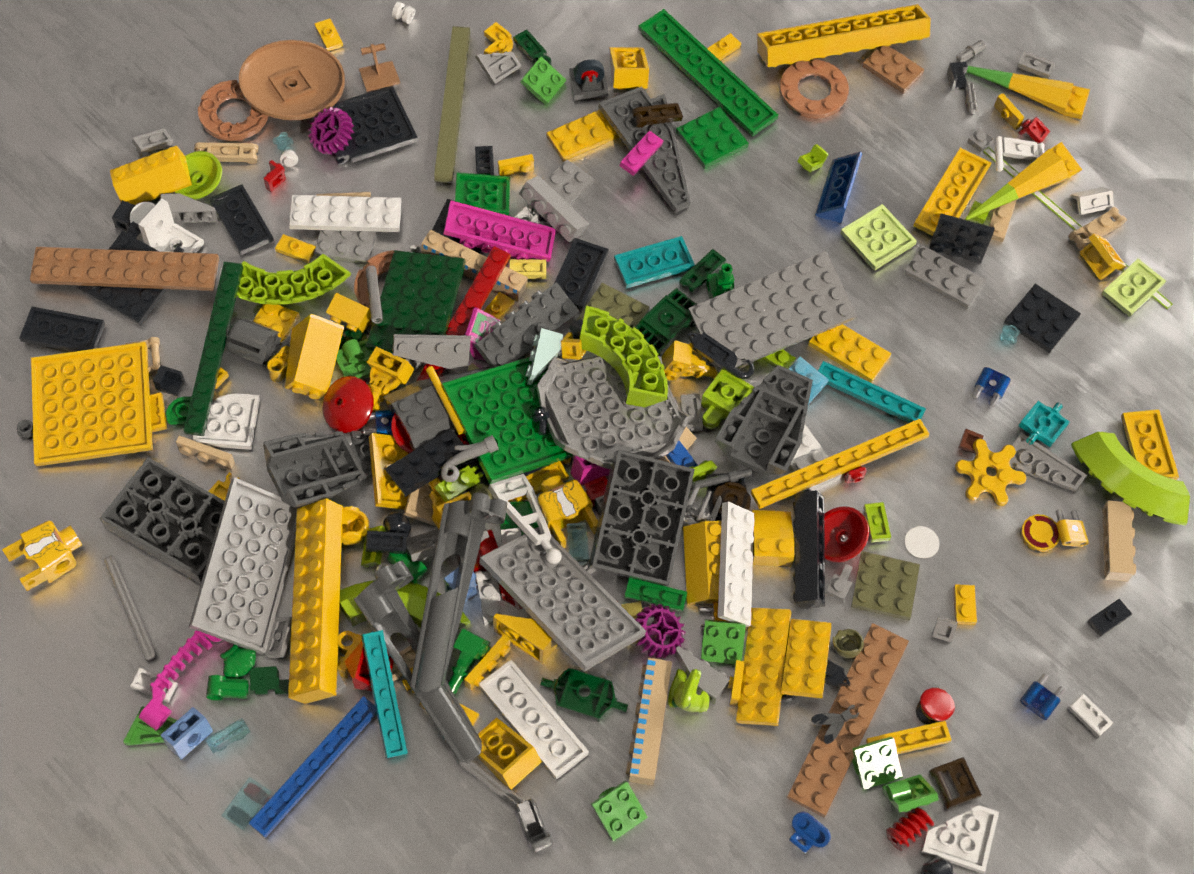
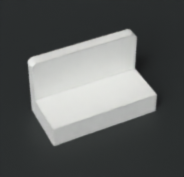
[1071,187,1114,215]

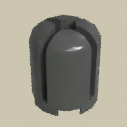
[226,319,281,367]

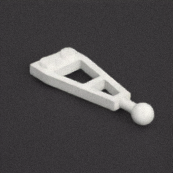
[488,474,562,564]

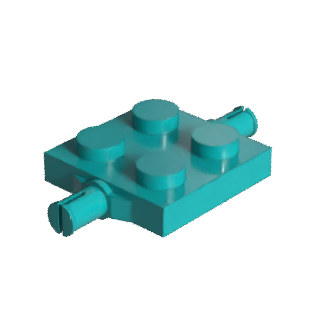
[1018,401,1070,447]

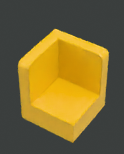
[561,332,587,360]

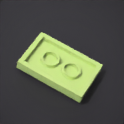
[1102,259,1166,317]

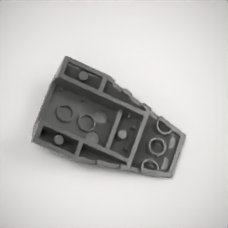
[715,365,813,476]
[383,366,491,451]
[263,431,372,508]

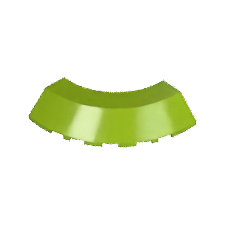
[237,254,351,305]
[580,306,668,408]
[1071,431,1190,526]
[339,580,470,630]

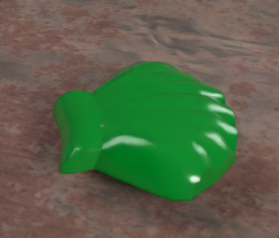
[166,396,192,425]
[219,644,256,678]

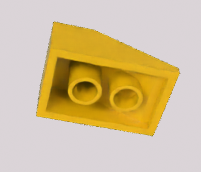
[609,47,649,90]
[752,510,794,567]
[493,614,557,664]
[477,717,542,790]

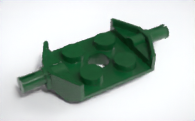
[540,668,629,722]

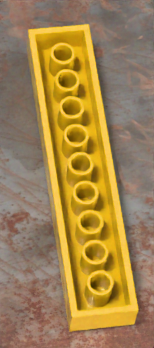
[757,4,931,67]
[288,498,343,704]

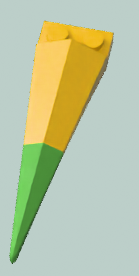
[966,66,1090,119]

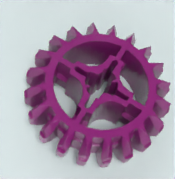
[308,107,354,155]
[635,604,686,659]

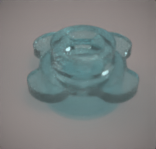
[272,132,294,151]
[999,325,1020,344]

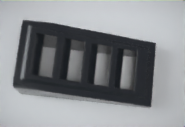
[475,146,494,175]

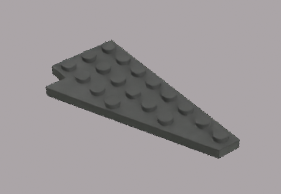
[598,86,691,213]

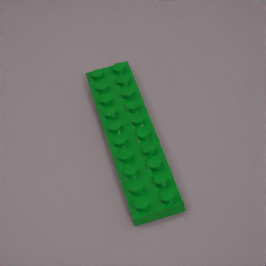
[638,9,779,137]

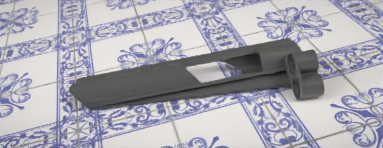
[410,493,507,694]
[354,561,482,763]

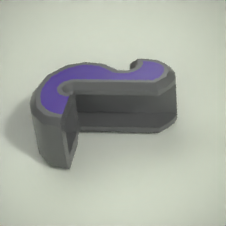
[514,798,553,853]

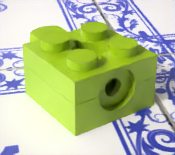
[701,369,755,429]

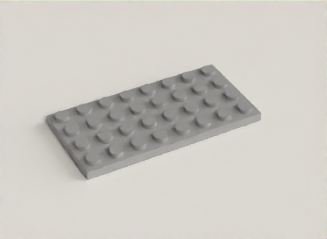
[689,251,857,374]
[189,477,303,654]
[479,527,646,672]

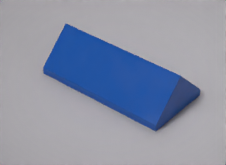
[815,151,863,224]

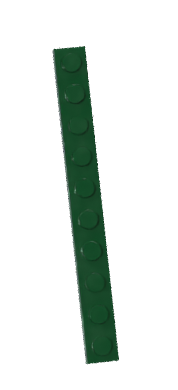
[183,262,243,436]

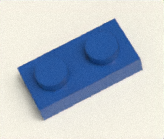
[666,440,698,467]

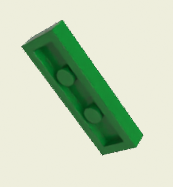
[625,578,688,613]

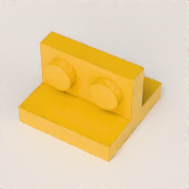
[1079,233,1127,280]

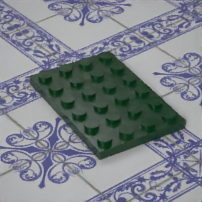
[366,250,466,353]

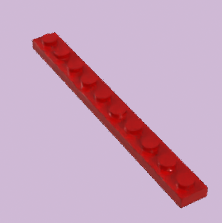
[416,246,511,381]

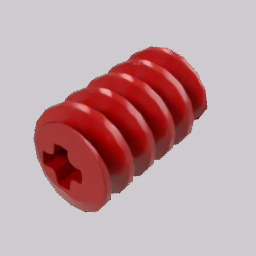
[886,807,934,852]

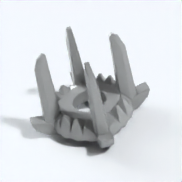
[685,487,722,522]

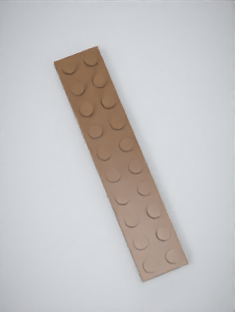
[30,247,219,291]
[787,623,909,818]

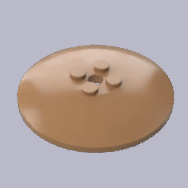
[239,40,345,120]

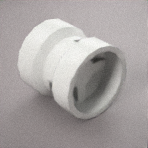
[392,2,415,24]

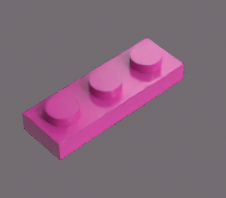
[619,131,664,176]

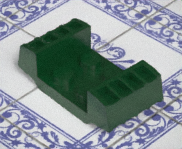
[635,288,697,357]

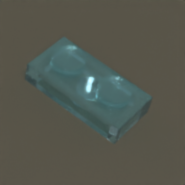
[567,523,589,563]
[205,718,250,753]

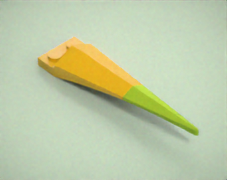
[965,142,1082,220]

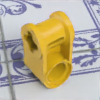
[267,345,290,382]

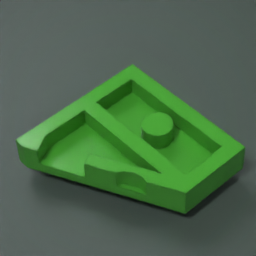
[123,706,177,746]

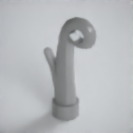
[441,435,499,482]

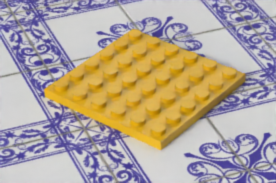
[31,342,153,467]

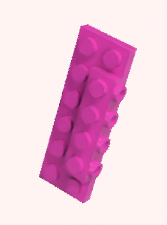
[443,201,556,262]

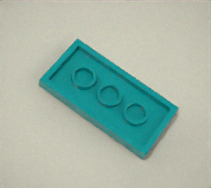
[614,236,695,289]

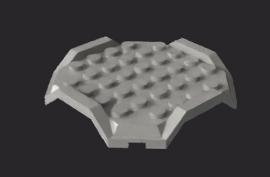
[537,356,690,469]

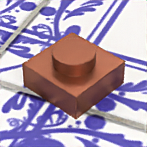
[958,429,984,454]

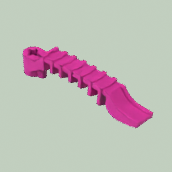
[139,630,222,731]

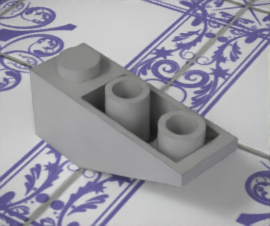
[161,194,218,223]
[675,646,730,705]

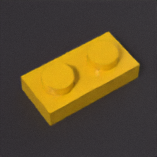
[498,154,534,176]
[953,584,977,625]

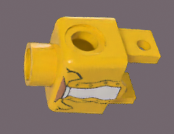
[538,476,598,548]
[2,520,83,591]

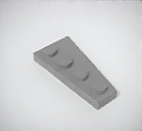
[392,334,471,372]
[1010,432,1087,492]

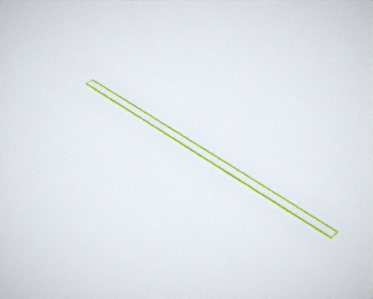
[983,147,1173,309]

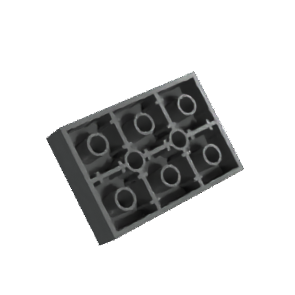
[588,450,695,586]
[100,457,225,584]

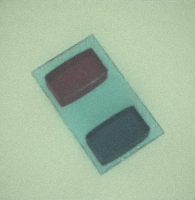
[221,777,272,831]

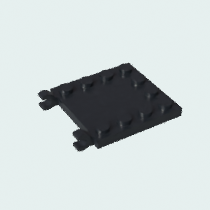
[318,86,418,165]
[79,221,184,326]

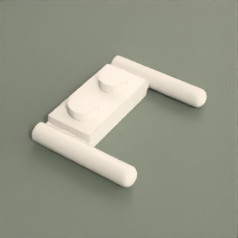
[995,136,1044,172]

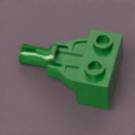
[706,263,735,299]
[448,628,491,694]

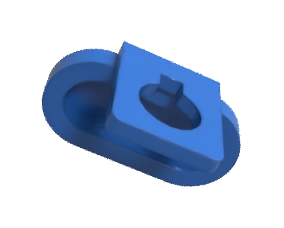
[789,812,831,853]

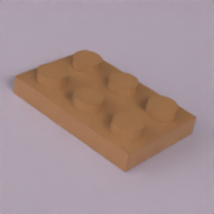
[862,46,924,94]

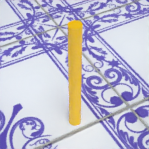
[426,366,464,434]

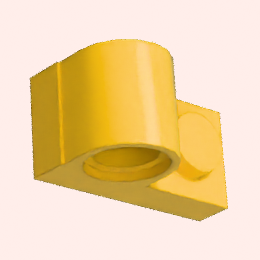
[337,631,362,679]

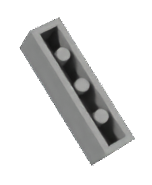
[519,175,589,242]

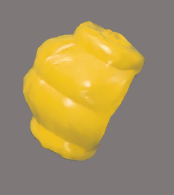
[341,506,369,545]

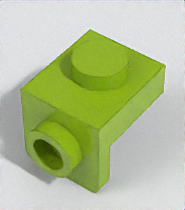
[797,144,828,172]

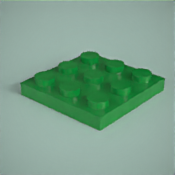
[676,107,749,169]
[455,173,510,216]

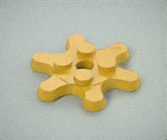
[955,439,1026,506]

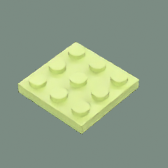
[840,204,917,271]

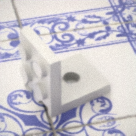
[138,199,204,253]

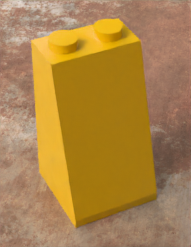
[285,314,344,400]

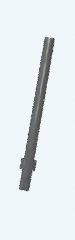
[690,468,752,490]

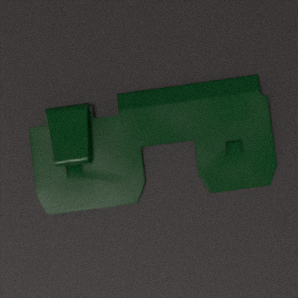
[250,666,289,695]

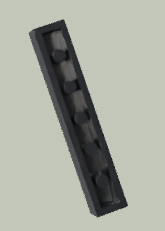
[793,490,825,610]

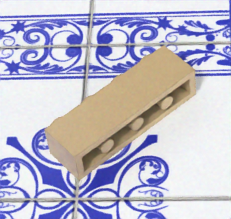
[1102,500,1136,582]

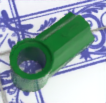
[386,553,428,584]
[206,675,249,701]

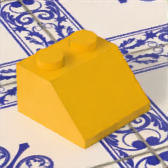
[326,293,373,332]

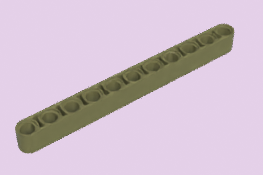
[434,26,470,183]

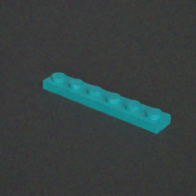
[818,361,926,423]
[361,630,408,758]

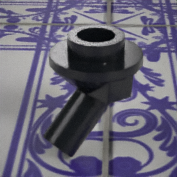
[530,407,550,435]

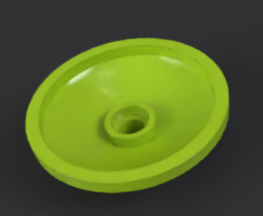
[175,151,222,200]

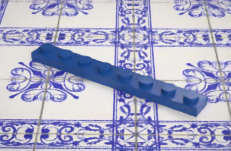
[249,696,377,838]

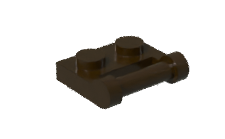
[929,757,982,810]

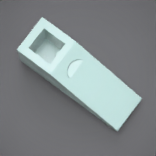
[526,328,563,385]

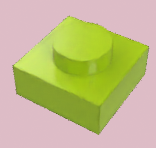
[968,201,990,224]

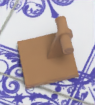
[359,43,400,92]

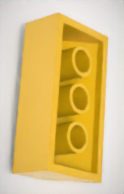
[110,145,192,205]
[683,521,722,605]

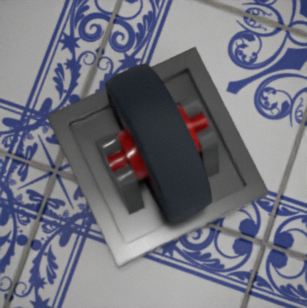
[569,59,609,100]

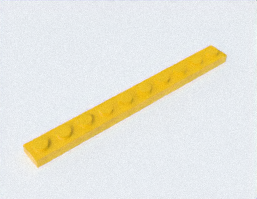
[750,419,929,509]

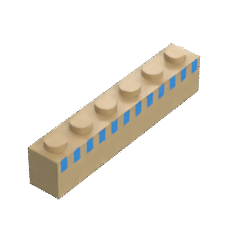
[421,230,528,302]
[626,658,672,786]

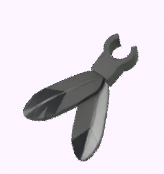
[811,705,860,745]

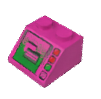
[465,308,501,361]

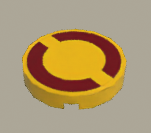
[1021,514,1060,552]

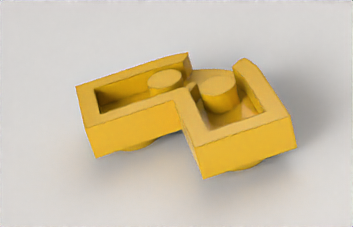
[484,22,513,55]

